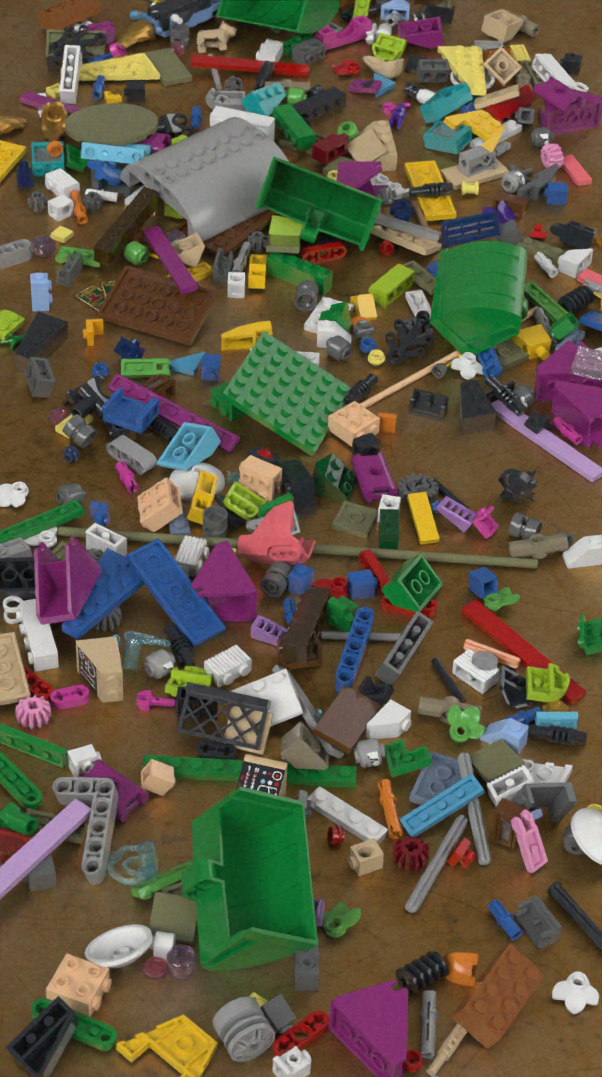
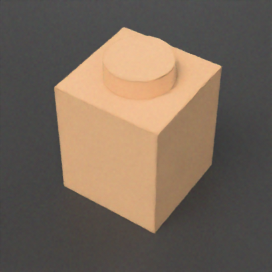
[141,759,176,796]

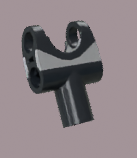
[156,113,193,143]
[70,374,111,419]

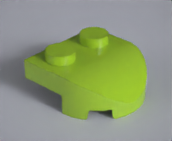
[372,33,407,62]
[0,310,25,341]
[223,481,267,521]
[526,663,570,702]
[165,666,212,697]

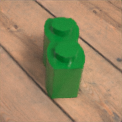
[550,312,579,341]

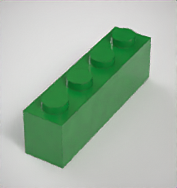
[272,104,316,151]
[266,252,333,296]

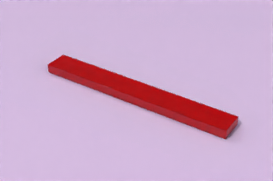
[191,54,309,77]
[461,599,586,705]

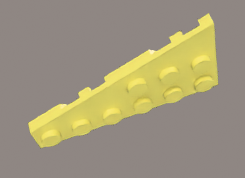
[437,45,486,96]
[61,53,160,81]

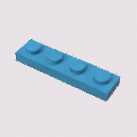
[399,773,485,838]

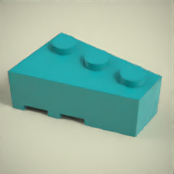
[241,82,286,116]
[419,82,473,124]

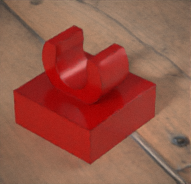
[529,223,546,240]
[447,837,476,867]

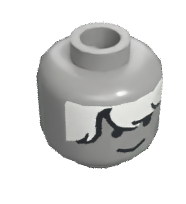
[502,170,525,193]
[144,649,175,679]
[354,738,385,768]

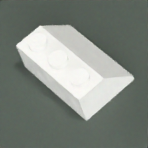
[231,669,303,726]

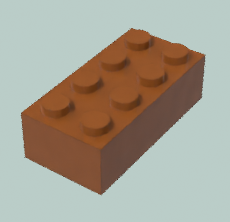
[36,0,102,30]
[452,943,545,1049]

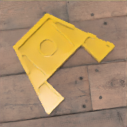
[444,109,505,153]
[116,1014,218,1077]

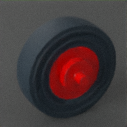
[247,447,280,466]

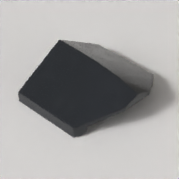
[498,665,534,709]

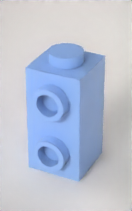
[30,273,53,312]

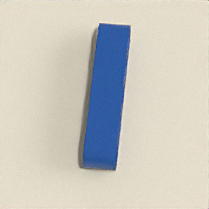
[335,607,374,693]

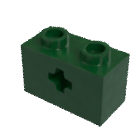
[379,509,399,550]

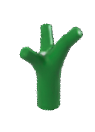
[0,333,25,350]

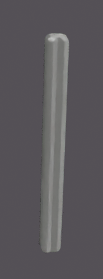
[458,752,491,865]
[405,815,469,914]

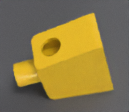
[512,324,551,360]

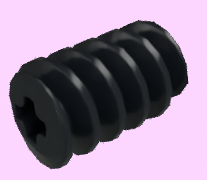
[558,285,595,314]
[395,951,448,994]

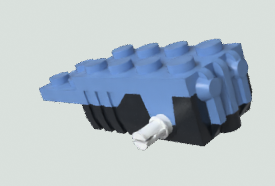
[147,0,221,37]

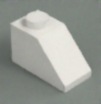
[558,248,593,278]
[317,320,351,348]
[562,535,602,568]
[366,700,412,739]

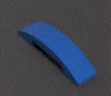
[477,347,503,379]

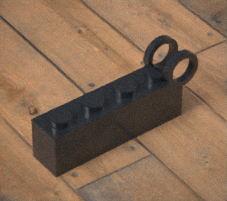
[292,87,346,128]

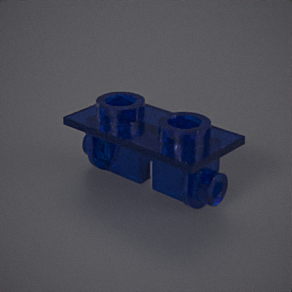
[16,160,34,188]

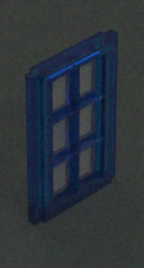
[441,210,501,247]

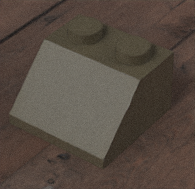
[281,722,329,770]

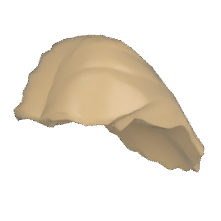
[363,55,404,79]

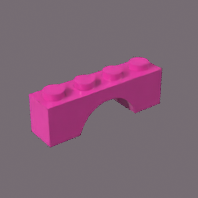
[315,15,372,51]

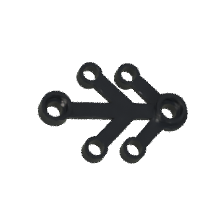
[50,25,107,60]
[385,310,434,365]

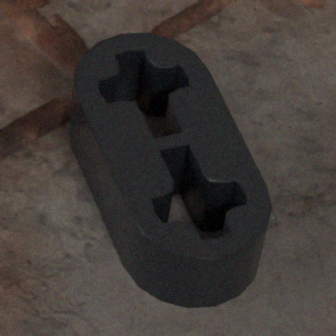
[197,741,237,760]

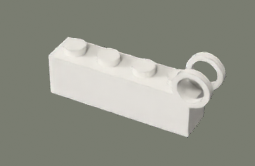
[59,45,82,104]
[531,54,589,93]
[3,596,59,672]

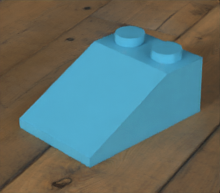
[156,422,221,471]

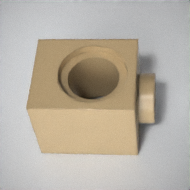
[348,838,384,876]

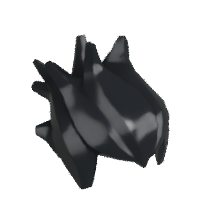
[498,469,538,504]

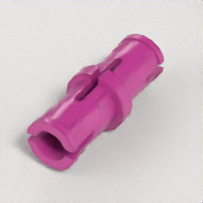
[552,416,583,445]
[115,461,139,493]

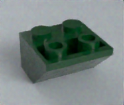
[312,453,356,502]

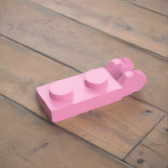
[511,809,548,873]

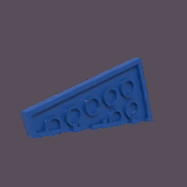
[62,548,144,639]

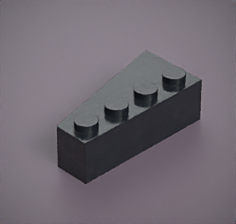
[15,311,68,373]

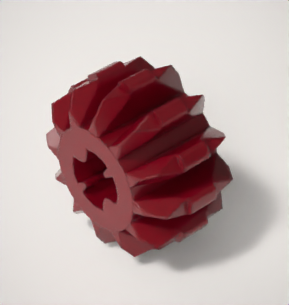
[392,835,430,872]

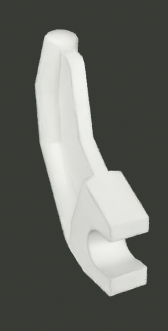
[366,23,377,46]

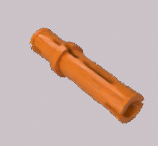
[70,190,88,224]
[377,779,403,839]

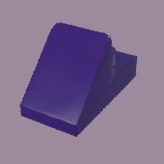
[480,200,515,225]

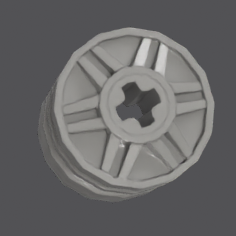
[213,996,275,1062]

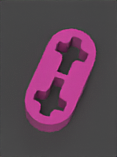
[109,43,127,58]
[50,685,89,710]

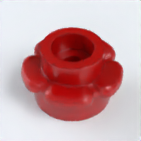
[379,240,394,256]
[327,825,345,847]
[402,1049,423,1072]

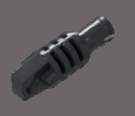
[341,5,380,20]
[253,60,274,91]
[409,182,453,198]
[344,373,378,404]
[485,375,526,417]
[150,417,179,441]
[164,624,196,666]
[528,724,587,746]

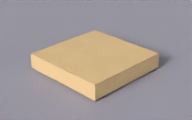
[225,706,273,755]

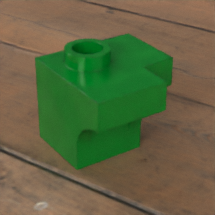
[319,301,353,333]
[326,596,358,632]

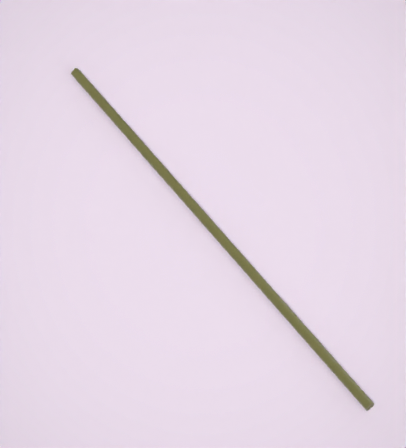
[58,526,538,569]

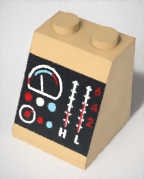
[76,636,123,702]
[236,754,287,797]

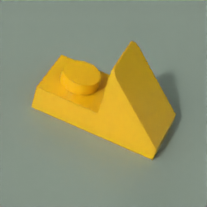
[350,293,377,321]

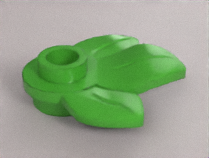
[483,587,520,611]
[447,704,486,743]
[322,901,361,938]

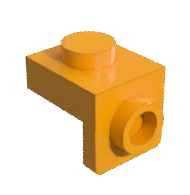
[83,319,104,346]

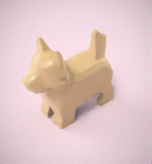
[197,21,237,53]

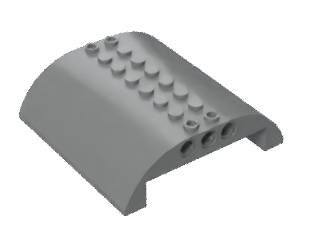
[120,117,289,241]

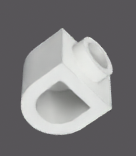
[150,931,176,961]

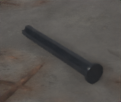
[547,881,602,950]

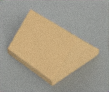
[483,47,522,86]
[171,232,205,267]

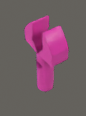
[382,102,411,115]
[136,690,176,711]

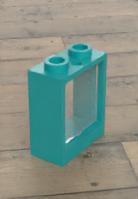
[423,120,472,154]
[32,142,64,177]

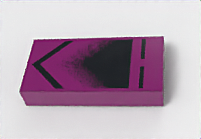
[349,79,382,94]

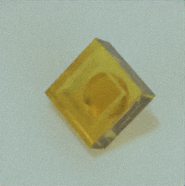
[541,700,571,712]

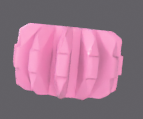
[540,143,564,168]
[15,694,51,730]

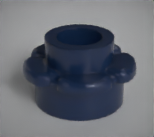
[63,445,80,462]

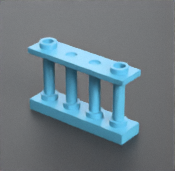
[81,142,151,164]

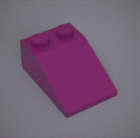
[397,17,444,49]

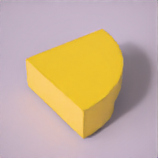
[103,91,122,104]

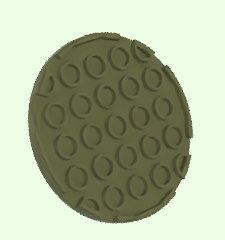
[65,103,158,146]

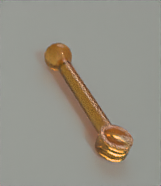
[74,822,89,868]

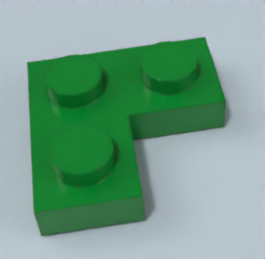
[384,739,433,778]

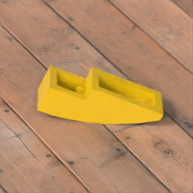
[248,254,267,289]
[221,321,272,351]
[187,470,218,525]

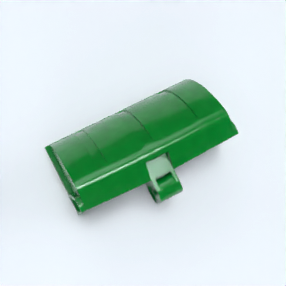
[216,0,339,34]
[255,156,383,251]
[430,241,528,355]
[181,786,318,971]

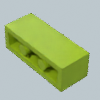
[369,264,415,308]

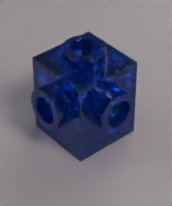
[390,199,413,222]
[113,336,146,360]

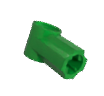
[0,802,38,836]

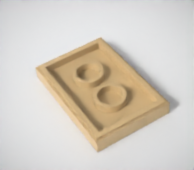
[474,84,520,110]
[347,129,387,161]

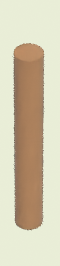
[412,201,429,228]

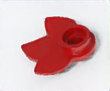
[332,59,361,75]
[312,577,349,599]

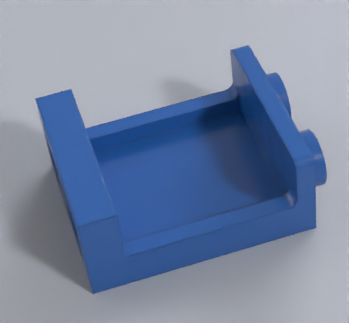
[102,387,159,434]

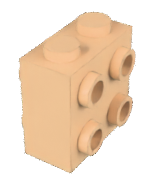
[328,401,380,447]
[239,455,282,504]
[137,477,183,533]
[46,954,112,1017]

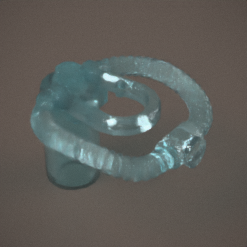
[122,631,171,670]
[107,841,159,885]

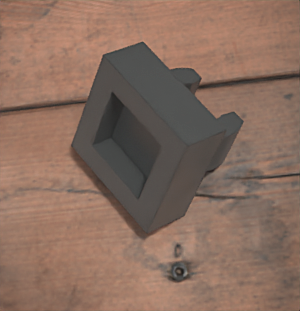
[294,790,316,817]

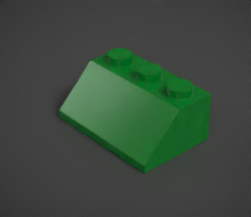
[381,553,443,612]

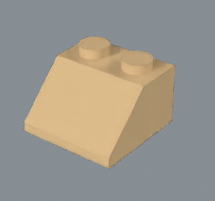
[481,9,524,42]

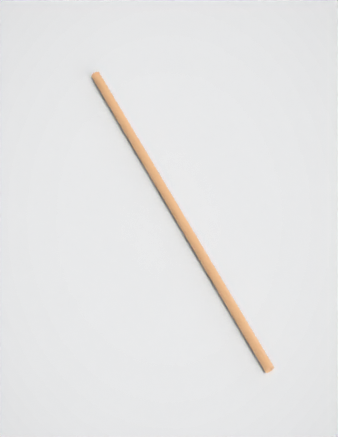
[360,306,539,408]

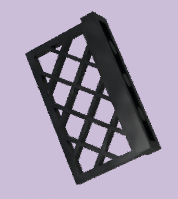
[177,682,271,751]

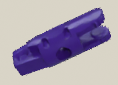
[389,104,407,129]

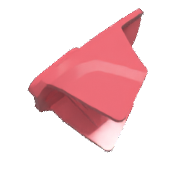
[238,501,316,565]

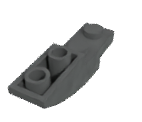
[517,163,558,201]

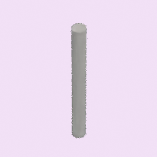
[208,54,222,90]
[321,631,401,641]

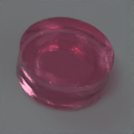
[171,40,185,56]
[50,408,68,425]
[144,957,167,981]

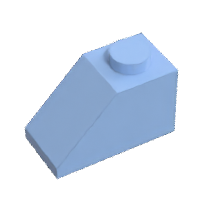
[380,0,410,21]
[480,718,529,755]

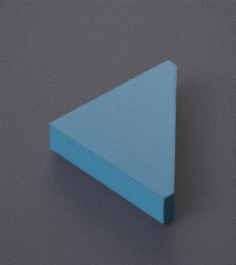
[373,72,396,97]
[169,352,205,376]

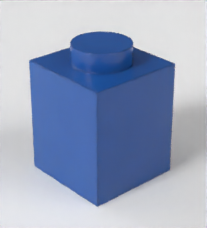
[544,182,568,205]
[201,354,221,382]
[288,563,315,596]
[468,567,498,598]
[347,569,378,600]

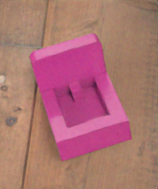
[472,505,499,539]

